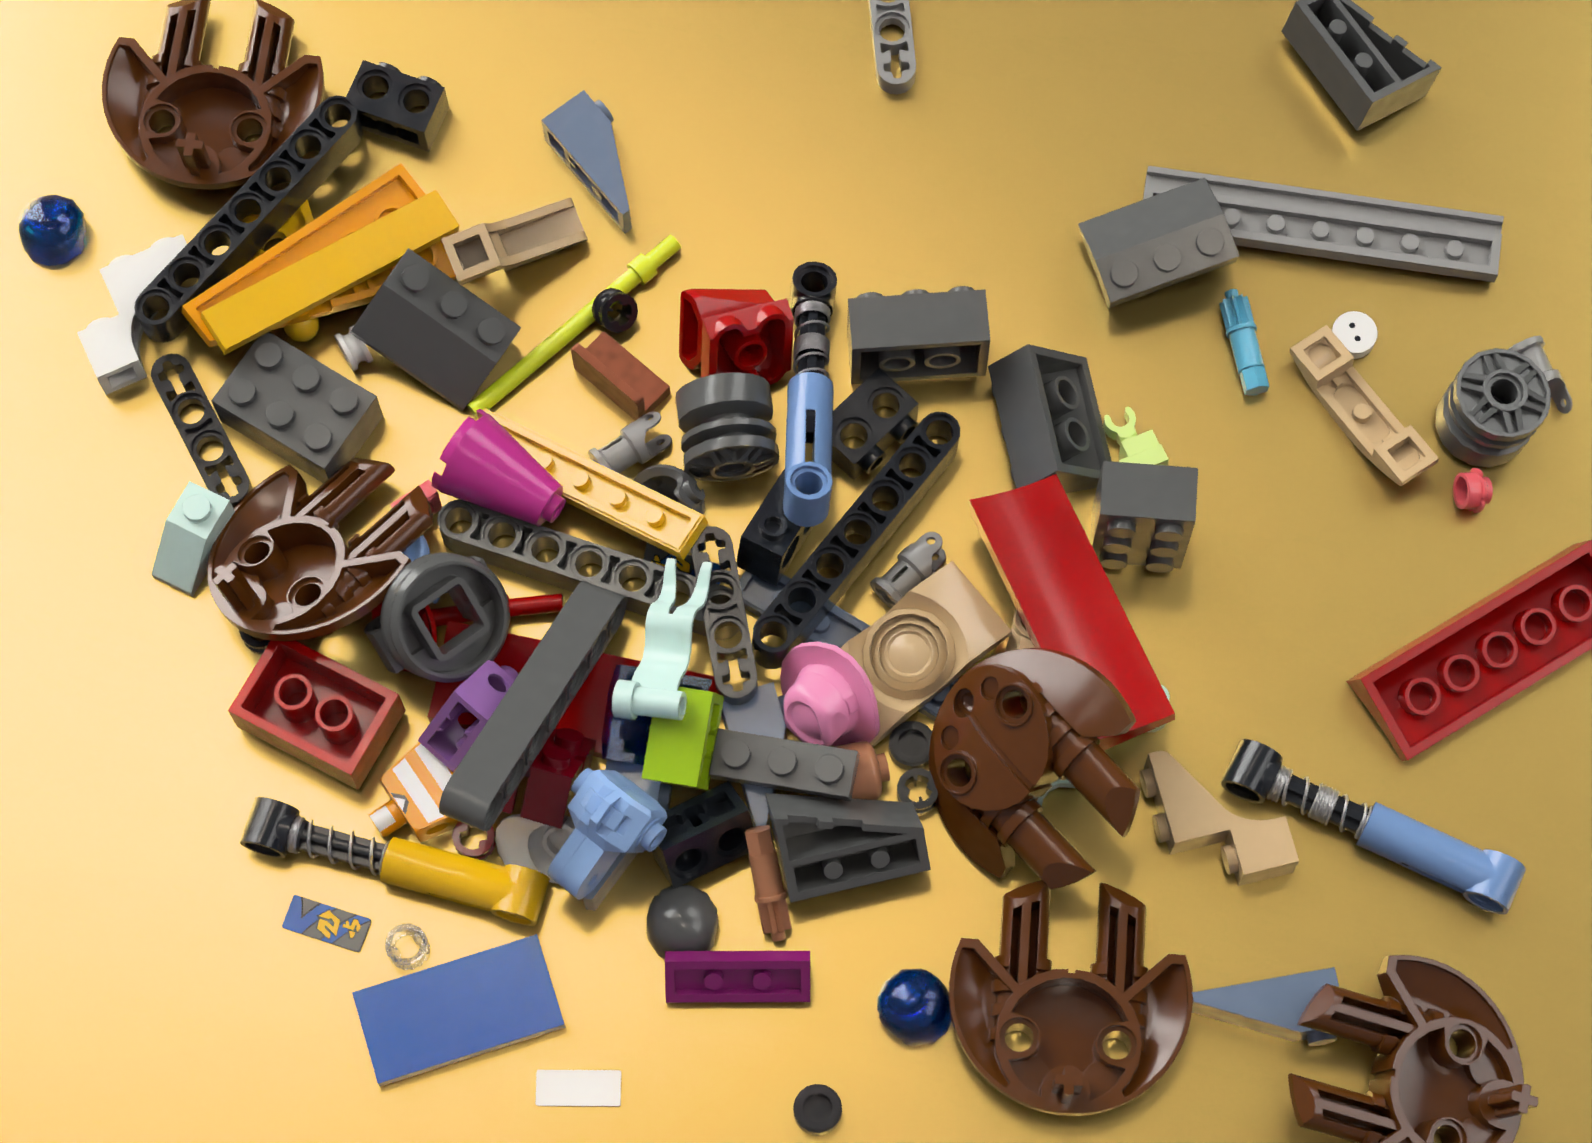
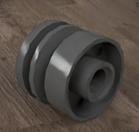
[1435,348,1551,468]
[675,372,780,482]

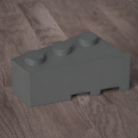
[1281,0,1442,131]

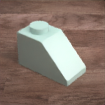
[151,481,235,597]

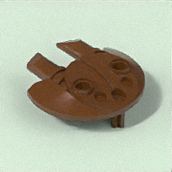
[102,0,325,189]
[207,458,434,641]
[929,648,1141,889]
[949,880,1193,1116]
[1288,955,1538,1143]

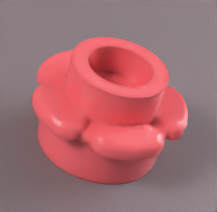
[1453,468,1493,513]

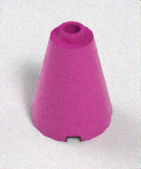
[431,409,566,526]

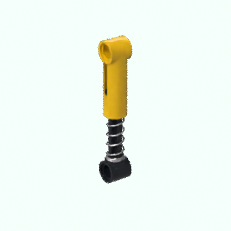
[240,797,550,926]

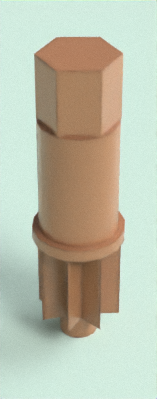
[745,825,792,942]

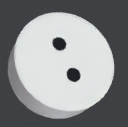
[1332,311,1378,359]

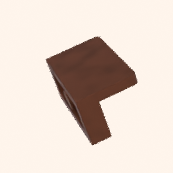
[571,331,671,420]

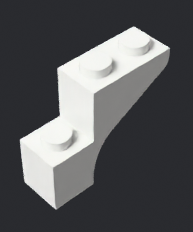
[77,234,187,395]

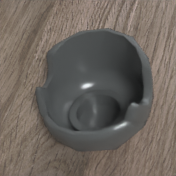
[646,885,718,959]

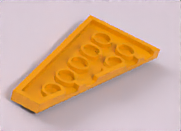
[182,163,457,348]

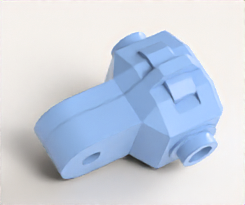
[548,768,667,900]

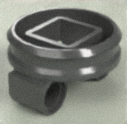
[364,552,510,683]

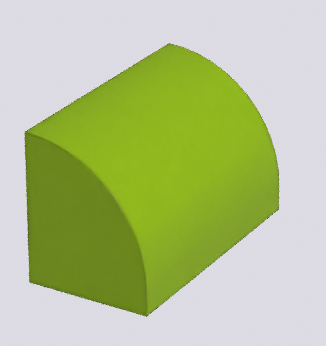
[641,687,724,791]

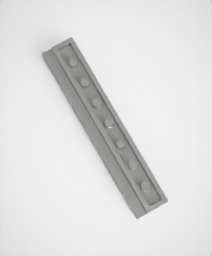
[1143,166,1504,282]

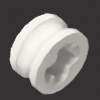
[334,325,373,371]

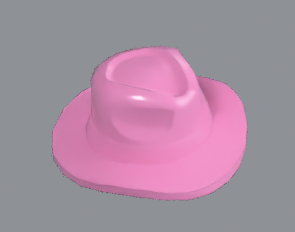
[780,642,880,746]

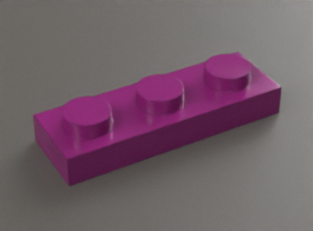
[664,951,810,1003]

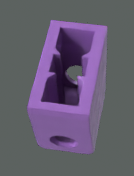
[417,660,519,772]

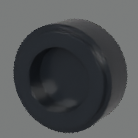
[888,721,932,770]
[793,1084,842,1136]

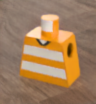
[368,742,459,842]

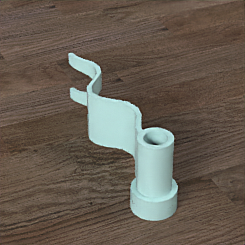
[612,558,713,720]

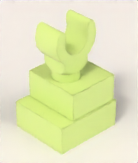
[1103,407,1169,466]

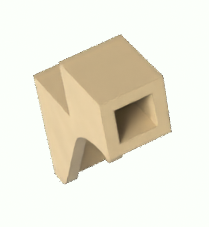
[441,197,588,285]
[1139,751,1299,886]

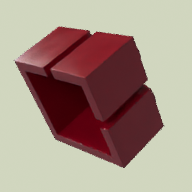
[502,728,596,829]

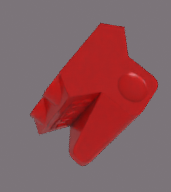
[679,289,794,385]

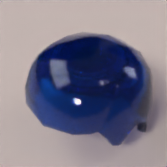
[18,194,87,266]
[876,968,952,1046]

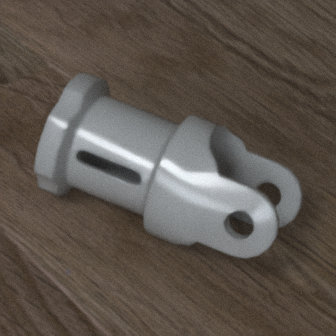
[1508,335,1573,418]
[588,411,672,473]
[870,532,946,608]

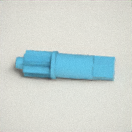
[1219,289,1270,396]

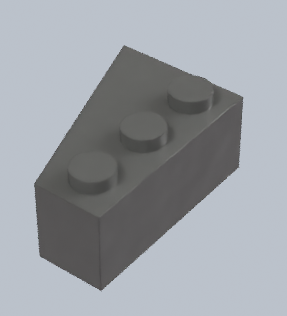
[765,793,931,902]

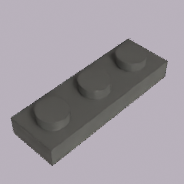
[709,728,860,801]

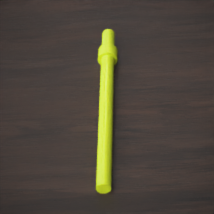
[467,235,681,418]

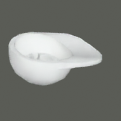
[495,814,575,884]

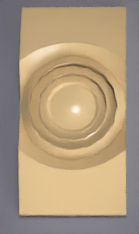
[840,561,1012,747]

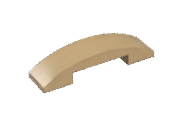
[1290,325,1439,486]

